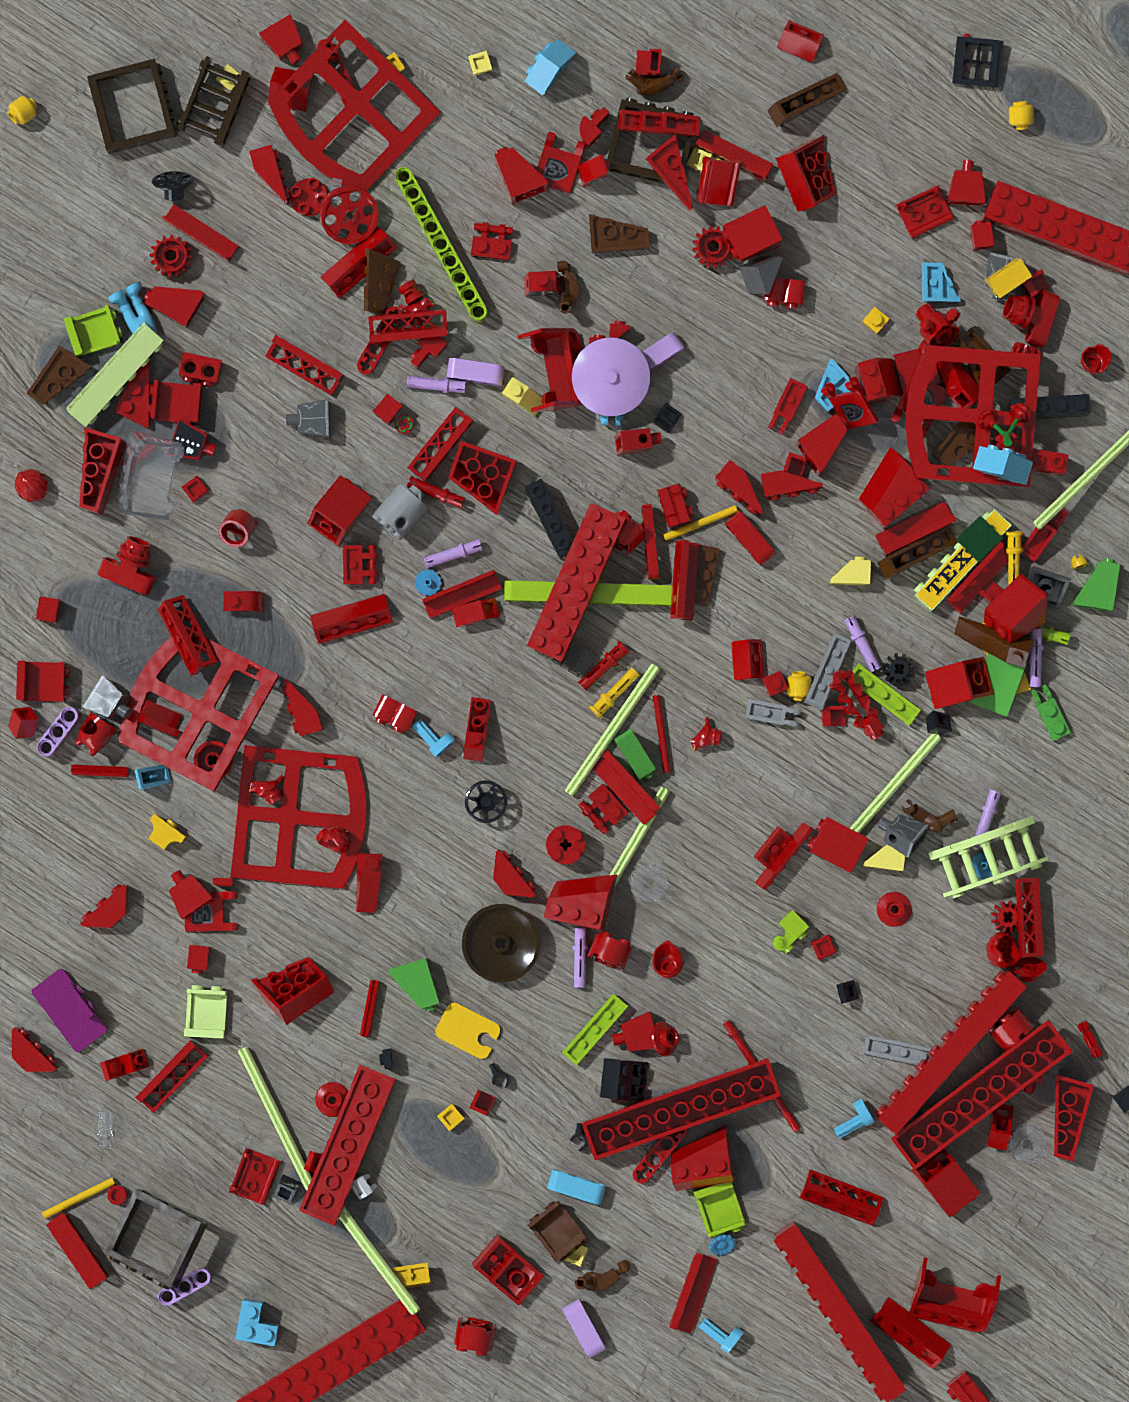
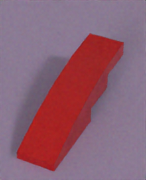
[618,109,701,137]

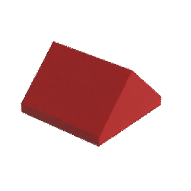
[268,67,313,112]

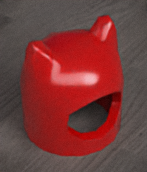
[218,509,258,547]
[75,712,117,756]

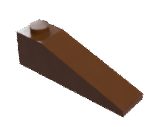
[767,73,847,127]
[877,526,957,580]
[954,616,1034,668]

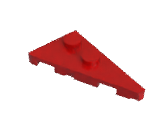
[645,135,693,211]
[114,360,150,429]

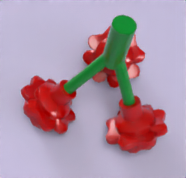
[978,403,1032,450]

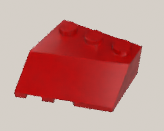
[775,135,836,212]
[448,440,517,515]
[858,447,930,529]
[543,874,617,931]
[251,957,334,1025]
[670,1125,735,1191]

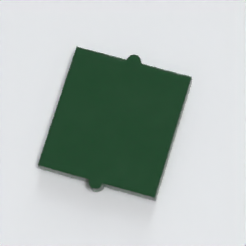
[956,516,1003,562]

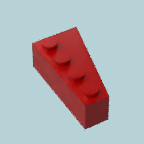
[79,427,126,515]
[1054,1075,1094,1161]

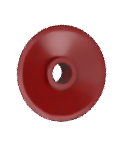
[876,892,912,927]
[1011,957,1047,982]
[652,1022,679,1056]
[315,1082,348,1117]

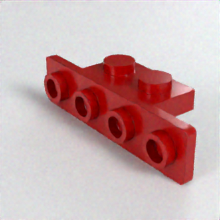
[753,822,813,890]

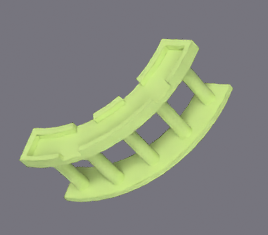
[928,816,1048,898]

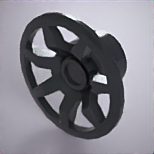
[152,171,194,201]
[465,780,507,823]

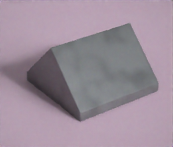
[739,256,783,294]
[1027,566,1071,609]

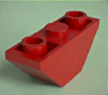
[493,850,537,898]
[80,884,129,928]
[12,1027,58,1072]

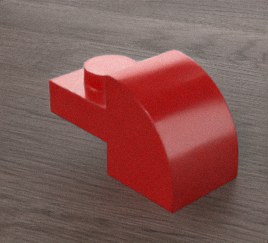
[579,107,609,149]
[411,337,448,369]
[223,591,264,612]

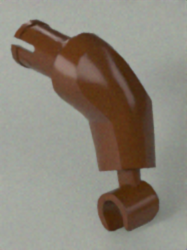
[625,67,684,96]
[557,261,580,314]
[901,799,959,833]
[575,1260,630,1291]

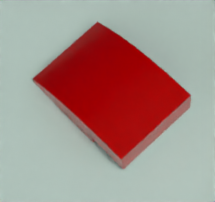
[471,1234,544,1306]

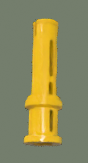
[1006,531,1023,585]
[589,667,640,719]

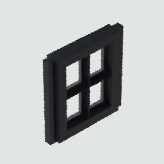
[952,36,1004,88]

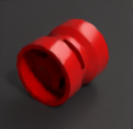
[398,279,424,306]

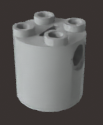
[371,483,428,541]

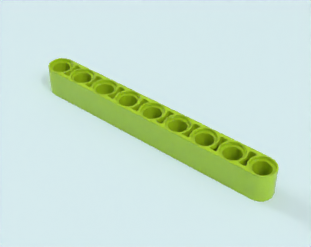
[395,167,487,323]
[504,581,672,606]

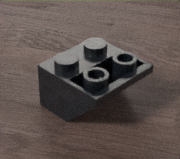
[600,1058,648,1101]

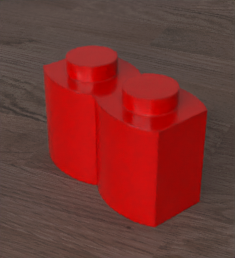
[763,277,805,309]
[372,694,418,734]

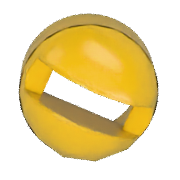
[1071,554,1088,570]

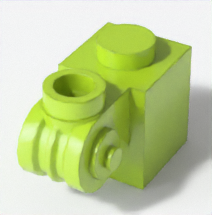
[772,910,809,954]

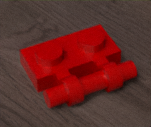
[471,222,513,261]
[343,545,379,585]
[578,784,628,835]

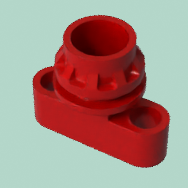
[1002,289,1060,349]
[97,536,156,595]

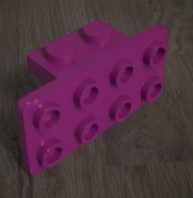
[32,969,107,1052]

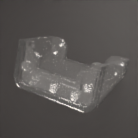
[117,431,184,520]

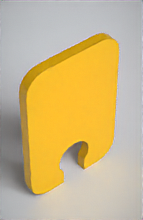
[435,1003,500,1059]

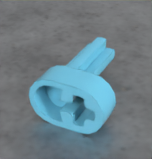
[412,719,456,758]
[834,1098,875,1139]
[699,1318,744,1354]

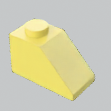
[502,377,542,416]
[830,557,871,586]
[863,845,905,871]

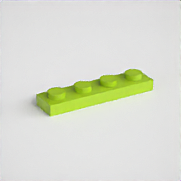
[852,663,921,726]
[562,993,628,1066]

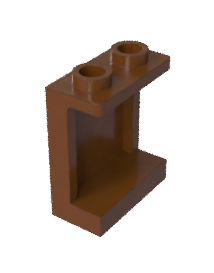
[527,1201,589,1264]

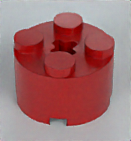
[615,510,646,555]
[194,741,235,779]
[546,825,585,865]
[587,931,632,971]
[988,1005,1034,1051]
[454,1317,497,1356]

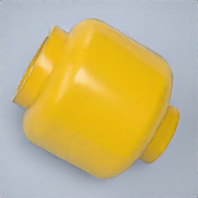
[7,96,37,125]
[1009,101,1034,130]
[786,671,812,701]

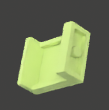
[184,985,228,1038]

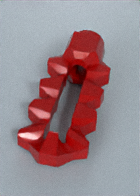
[829,670,884,740]

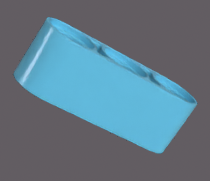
[547,1169,607,1205]

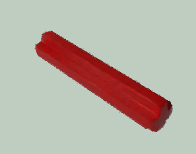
[71,764,129,777]
[360,979,381,1038]

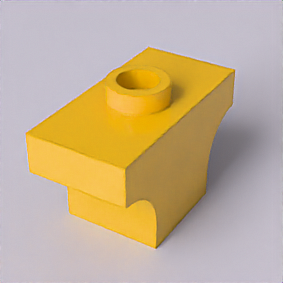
[148,814,187,850]

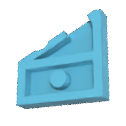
[922,262,960,303]
[815,358,850,413]

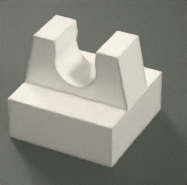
[352,1174,377,1200]

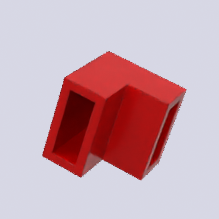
[636,48,662,78]

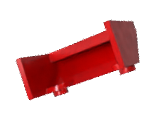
[517,328,583,412]
[910,1257,1001,1332]

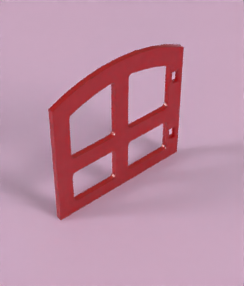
[268,20,440,191]
[905,345,1041,487]
[118,633,279,792]
[230,745,367,889]

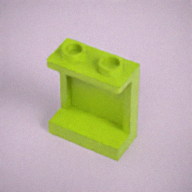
[63,304,123,358]
[693,1182,746,1239]

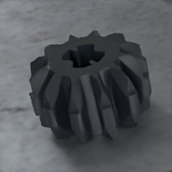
[882,653,915,686]

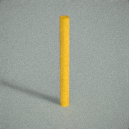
[663,505,738,541]
[42,1177,116,1219]

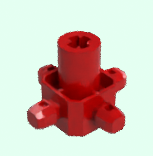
[916,304,961,353]

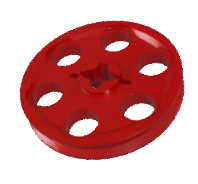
[320,185,379,244]

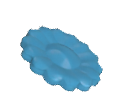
[415,569,442,596]
[972,852,992,879]
[709,1234,736,1256]

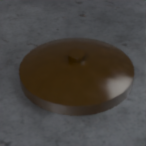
[462,904,540,983]

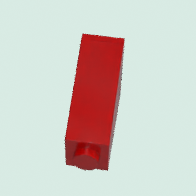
[144,286,206,329]

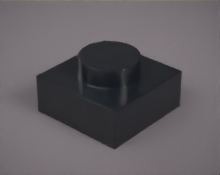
[836,980,859,1004]
[379,1048,394,1069]
[1112,1085,1129,1113]

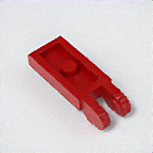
[768,378,808,435]

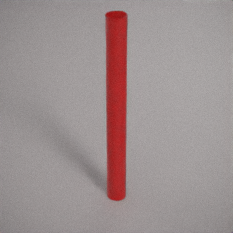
[652,695,671,773]

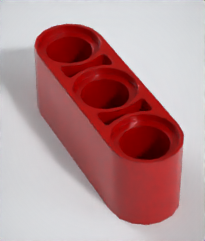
[724,511,776,566]

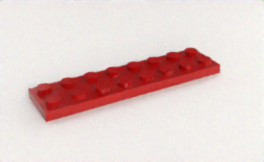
[527,503,627,662]
[299,1065,396,1226]

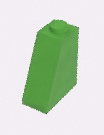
[1072,558,1120,612]
[614,729,656,781]
[388,958,440,1011]

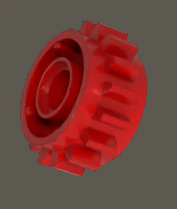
[692,226,732,269]
[150,235,193,278]

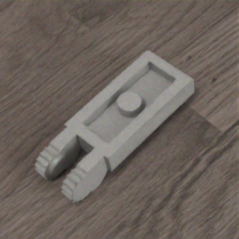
[745,699,802,727]

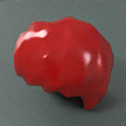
[986,932,1021,968]

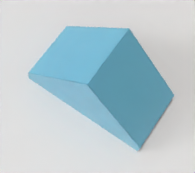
[135,765,171,790]

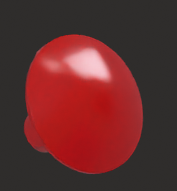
[290,178,328,216]

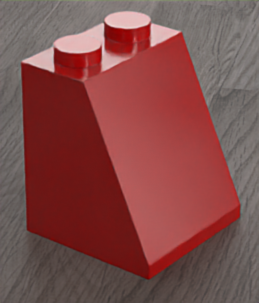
[494,147,548,204]
[721,205,783,263]
[854,358,902,405]
[796,413,848,476]
[307,475,372,546]
[984,574,1048,644]
[925,657,994,709]
[911,1149,980,1218]

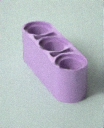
[642,332,685,372]
[446,358,505,386]
[37,707,80,757]
[158,1267,212,1306]
[562,1299,606,1358]

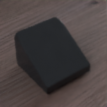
[653,403,682,433]
[926,711,952,734]
[273,1175,300,1204]

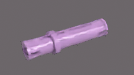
[407,375,466,393]
[424,539,483,569]
[844,615,882,672]
[1029,627,1044,687]
[974,790,1002,849]
[572,928,588,987]

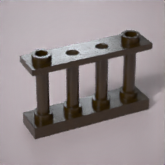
[177,56,252,148]

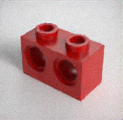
[178,352,223,387]

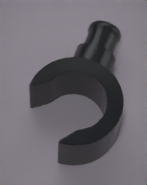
[489,1063,510,1088]
[570,1123,588,1151]

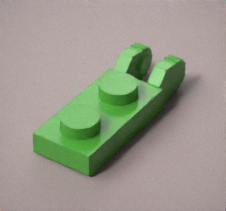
[1031,684,1071,741]

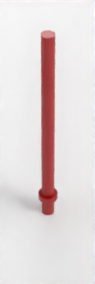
[723,1020,800,1132]

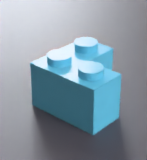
[524,39,576,95]
[973,445,1033,485]
[236,1298,280,1346]

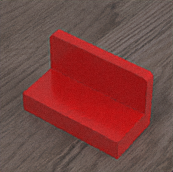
[777,20,824,62]
[731,639,765,680]
[137,700,181,738]

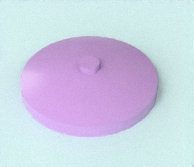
[572,338,650,416]

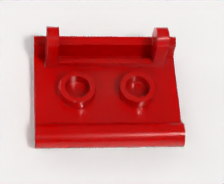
[696,156,742,206]
[896,185,954,239]
[229,1148,281,1205]

